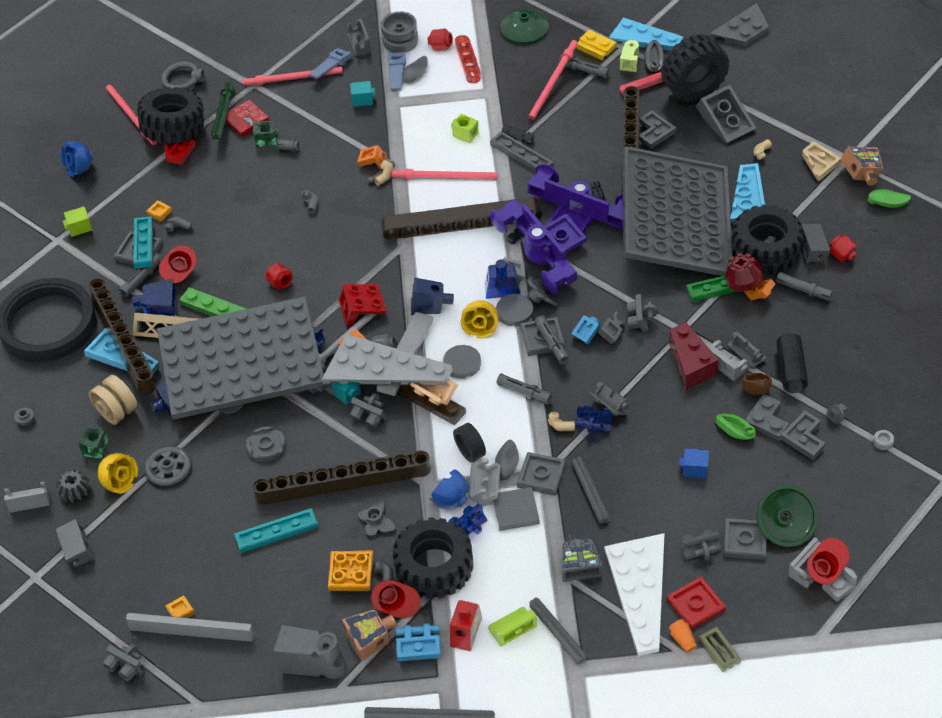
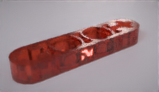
[455,35,481,84]

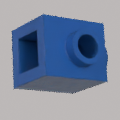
[679,449,709,479]

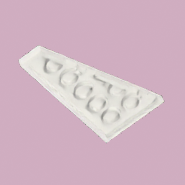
[604,534,664,657]

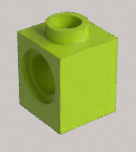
[451,113,479,143]

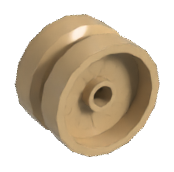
[89,375,138,425]

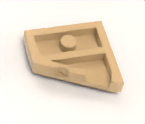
[802,141,841,181]

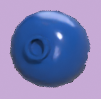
[61,141,93,176]
[429,469,469,510]

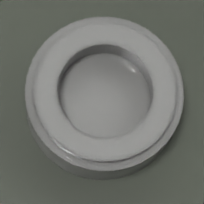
[873,430,894,450]

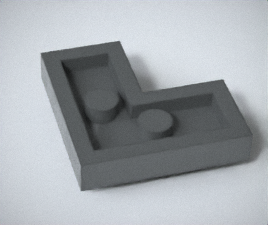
[639,110,676,149]
[745,394,790,442]
[780,410,826,460]

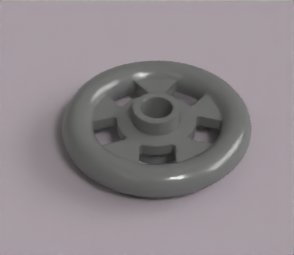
[144,446,191,486]

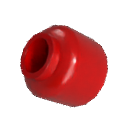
[427,28,453,51]
[829,235,857,262]
[265,263,293,290]

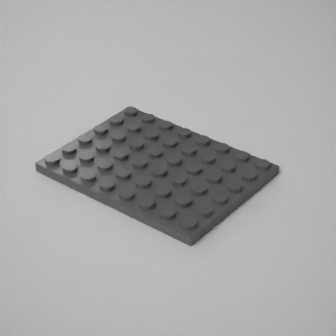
[623,146,732,276]
[157,297,326,420]

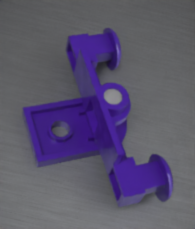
[528,164,623,239]
[490,199,587,295]

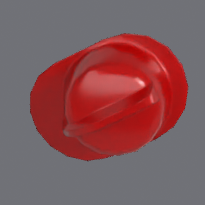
[159,245,197,283]
[807,538,849,585]
[371,580,421,618]

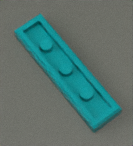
[133,216,153,269]
[234,508,319,553]

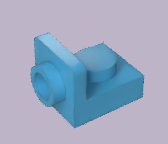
[571,315,601,345]

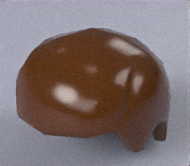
[741,373,772,395]

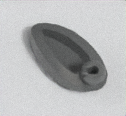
[644,40,664,72]
[403,56,428,84]
[495,439,519,480]

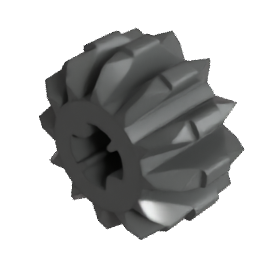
[55,468,90,503]

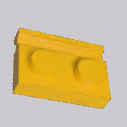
[576,30,616,60]

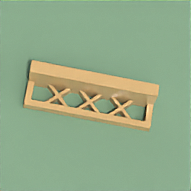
[133,313,200,338]

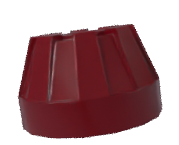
[725,253,763,292]

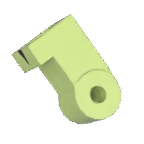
[620,40,639,72]

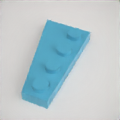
[609,18,683,51]
[730,163,765,223]
[84,328,159,374]

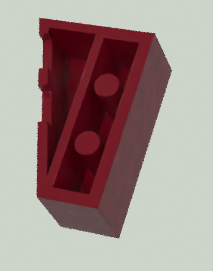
[669,322,719,390]

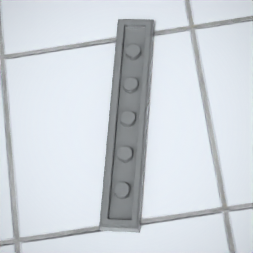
[377,312,433,396]
[126,613,254,642]

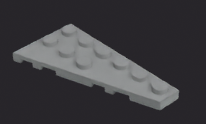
[322,334,453,385]

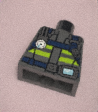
[562,532,602,582]

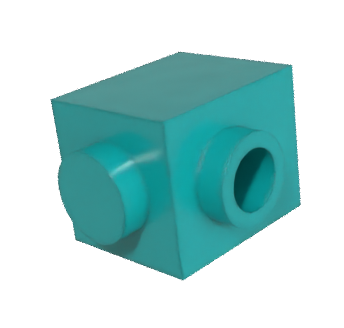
[350,81,376,107]
[332,382,361,405]

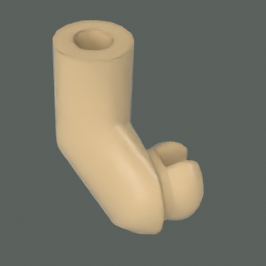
[753,139,772,160]
[374,160,393,186]
[548,412,575,431]

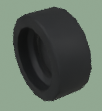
[453,422,486,462]

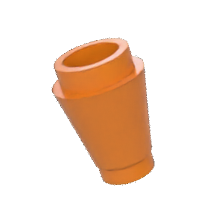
[669,619,697,653]

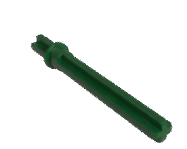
[211,80,234,140]

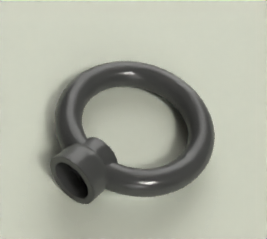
[161,61,205,89]

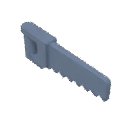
[309,48,353,79]
[388,52,406,90]

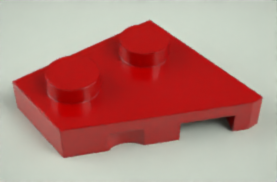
[164,139,196,165]

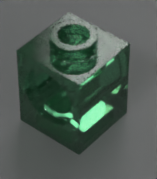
[253,121,279,147]
[79,426,109,458]

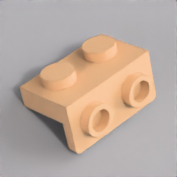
[410,379,458,406]

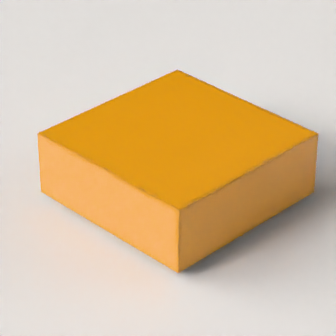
[146,201,172,222]
[165,596,195,618]

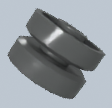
[381,11,418,53]

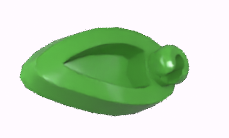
[868,189,911,208]
[715,414,755,440]

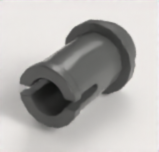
[277,139,300,153]

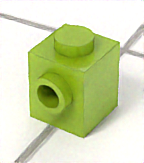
[63,207,92,237]

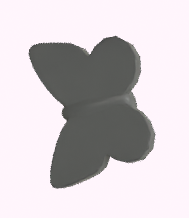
[527,276,558,307]
[358,500,396,538]

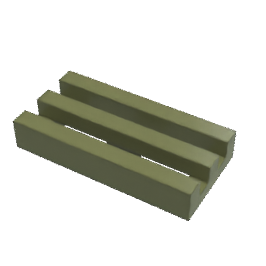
[699,627,741,672]

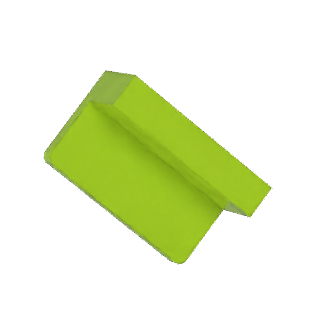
[488,607,537,646]

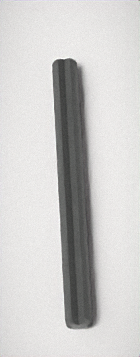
[364,707,495,718]

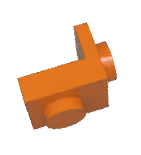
[744,279,775,301]

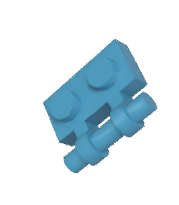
[396,623,441,661]

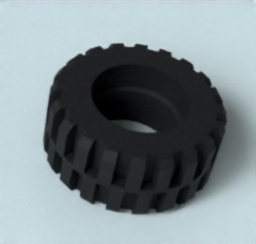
[661,34,729,102]
[137,87,204,144]
[731,205,804,274]
[393,517,474,599]

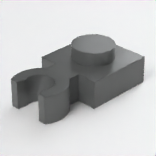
[598,311,626,344]

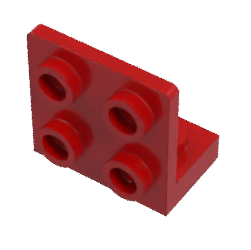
[338,284,387,327]

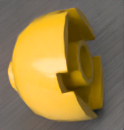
[460,300,499,339]
[97,453,138,494]

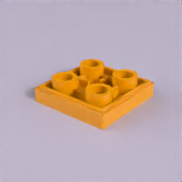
[328,551,373,591]

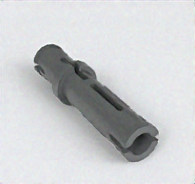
[558,54,609,78]
[119,253,163,298]
[776,272,833,301]
[535,315,570,365]
[496,373,553,405]

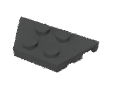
[710,4,769,47]

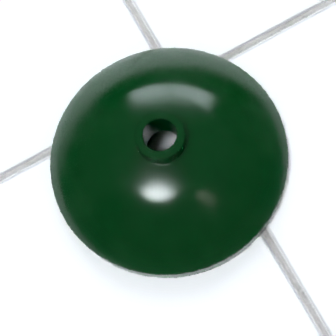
[500,9,549,45]
[756,484,818,547]

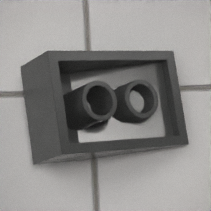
[696,85,756,144]

